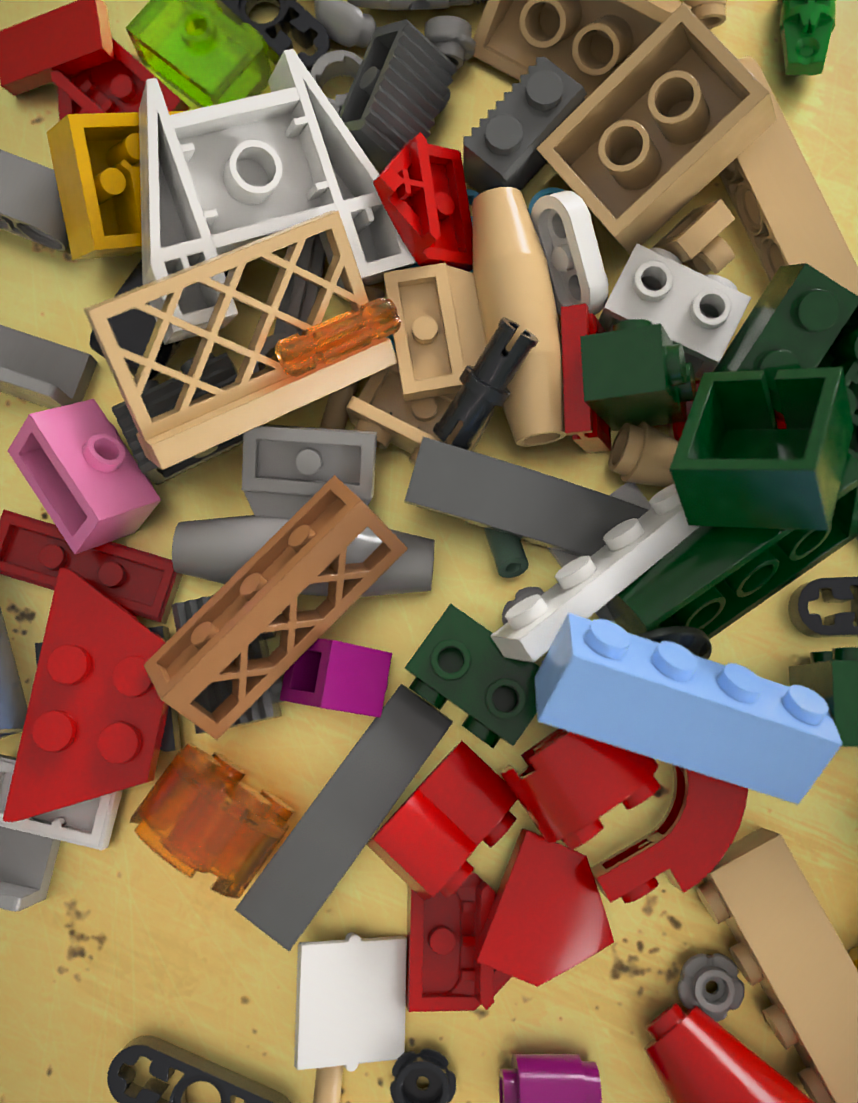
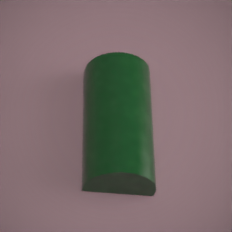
[606,453,858,639]

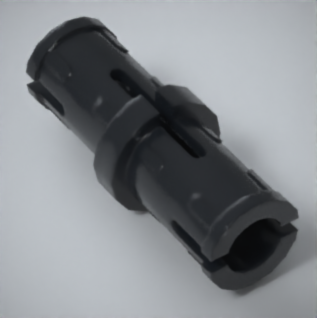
[433,317,539,450]

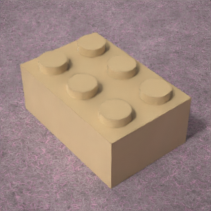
[536,3,777,255]

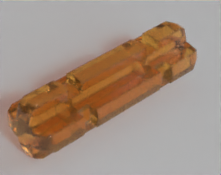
[275,298,401,377]

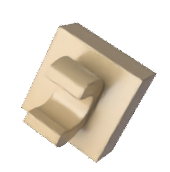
[652,199,736,275]

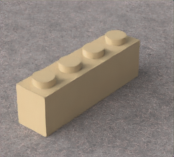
[696,828,858,1103]

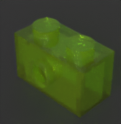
[125,0,272,108]

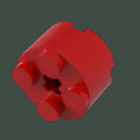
[500,728,661,850]

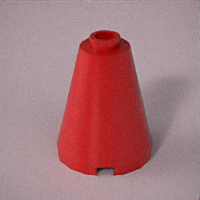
[644,1002,815,1103]

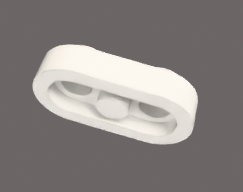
[530,190,608,316]

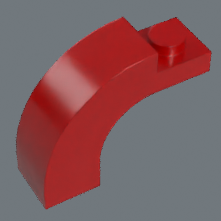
[591,764,748,903]

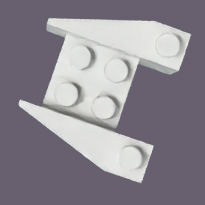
[139,49,416,345]

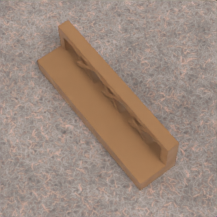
[143,475,408,740]

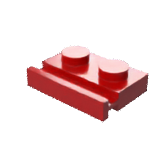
[561,303,612,453]

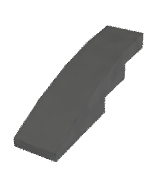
[404,437,649,557]
[235,684,453,951]

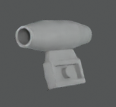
[172,424,435,598]

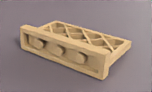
[84,211,398,470]

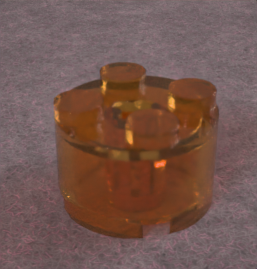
[130,743,294,898]

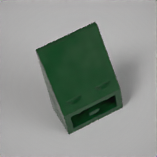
[713,263,858,460]

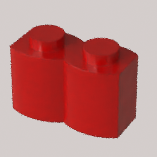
[366,741,518,901]

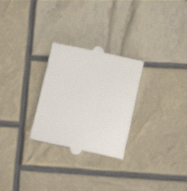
[294,932,407,1072]

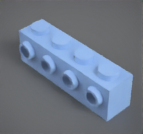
[535,613,843,804]

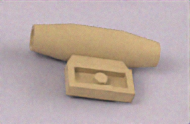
[383,187,566,446]

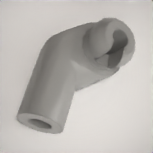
[314,0,377,48]

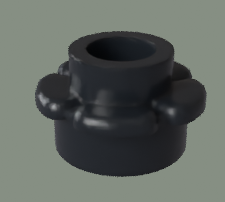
[390,1048,456,1103]

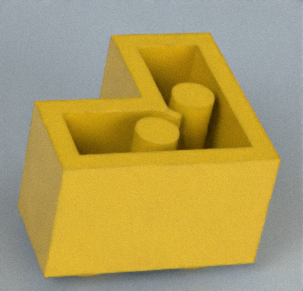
[46,111,185,261]

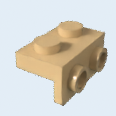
[346,363,494,465]

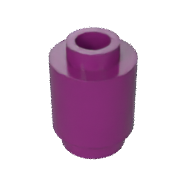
[499,1054,602,1103]

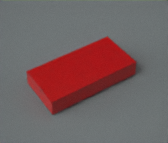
[0,0,114,96]

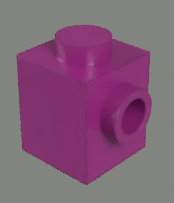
[280,638,392,718]

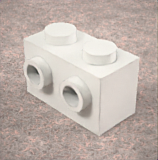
[599,243,751,380]

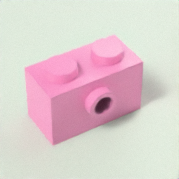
[8,399,161,554]

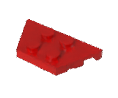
[2,568,169,823]

